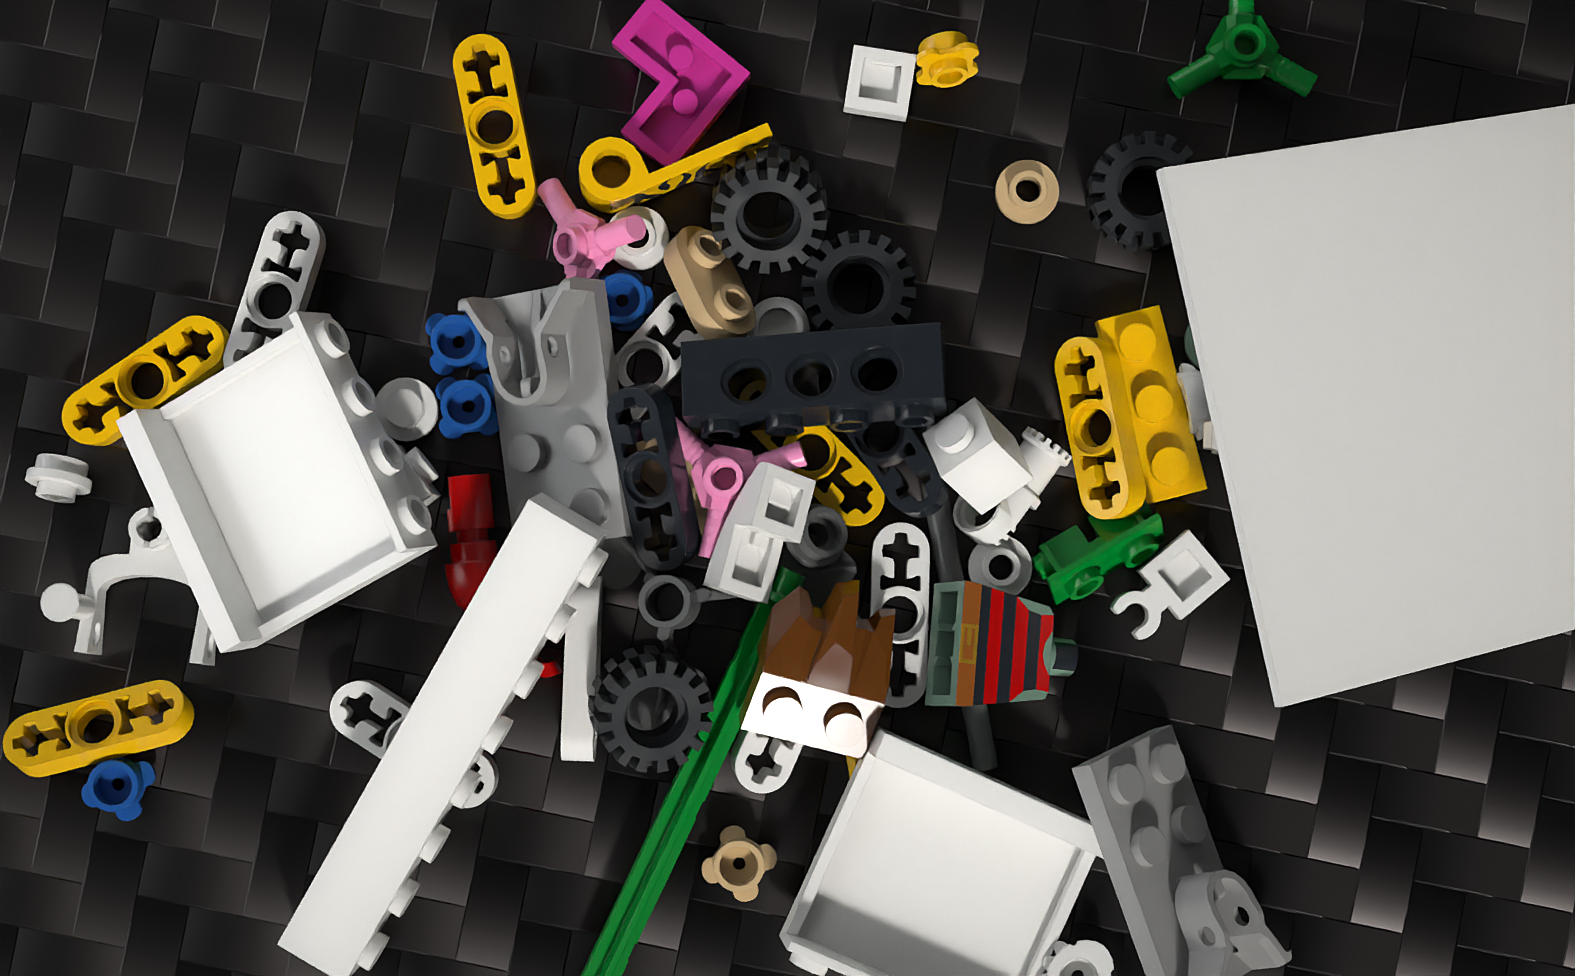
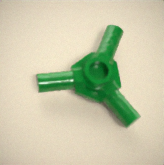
[1167,0,1318,99]

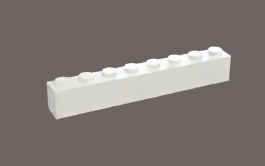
[277,492,609,976]

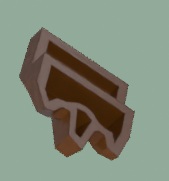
[738,580,895,759]

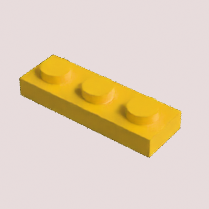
[1095,305,1207,504]

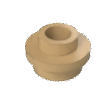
[995,160,1059,224]

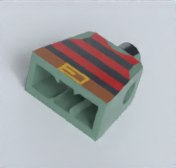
[925,581,1078,706]

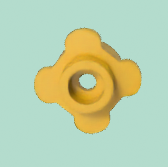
[916,31,979,88]

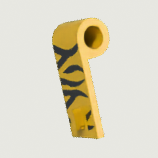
[579,123,773,214]

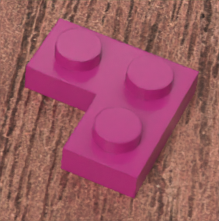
[612,0,751,168]

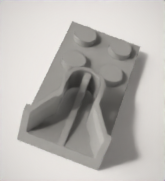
[458,277,633,539]
[1071,725,1292,976]

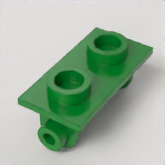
[1031,500,1165,605]

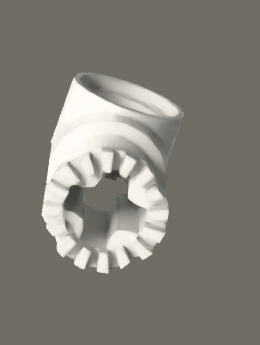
[953,426,1072,547]

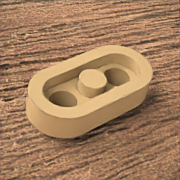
[663,226,756,340]

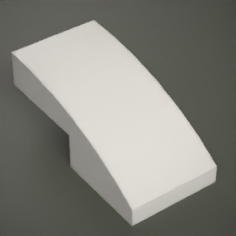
[703,462,816,604]

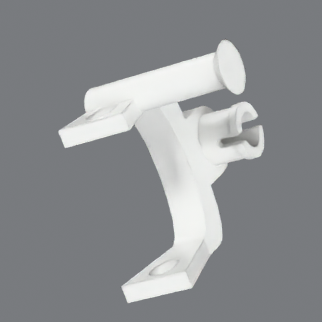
[40,507,216,666]

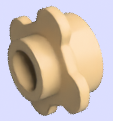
[702,825,777,902]

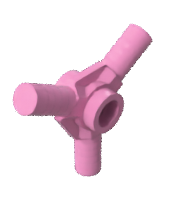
[537,178,646,279]
[675,417,808,559]

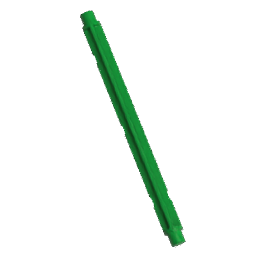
[581,565,806,976]

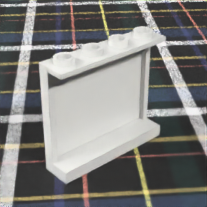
[116,311,438,653]
[779,725,1104,976]

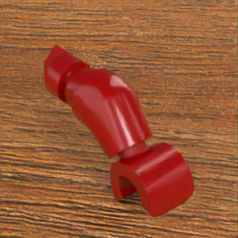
[445,474,564,678]

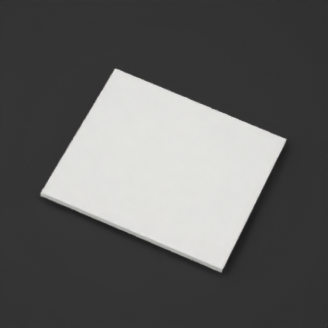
[1156,104,1575,707]

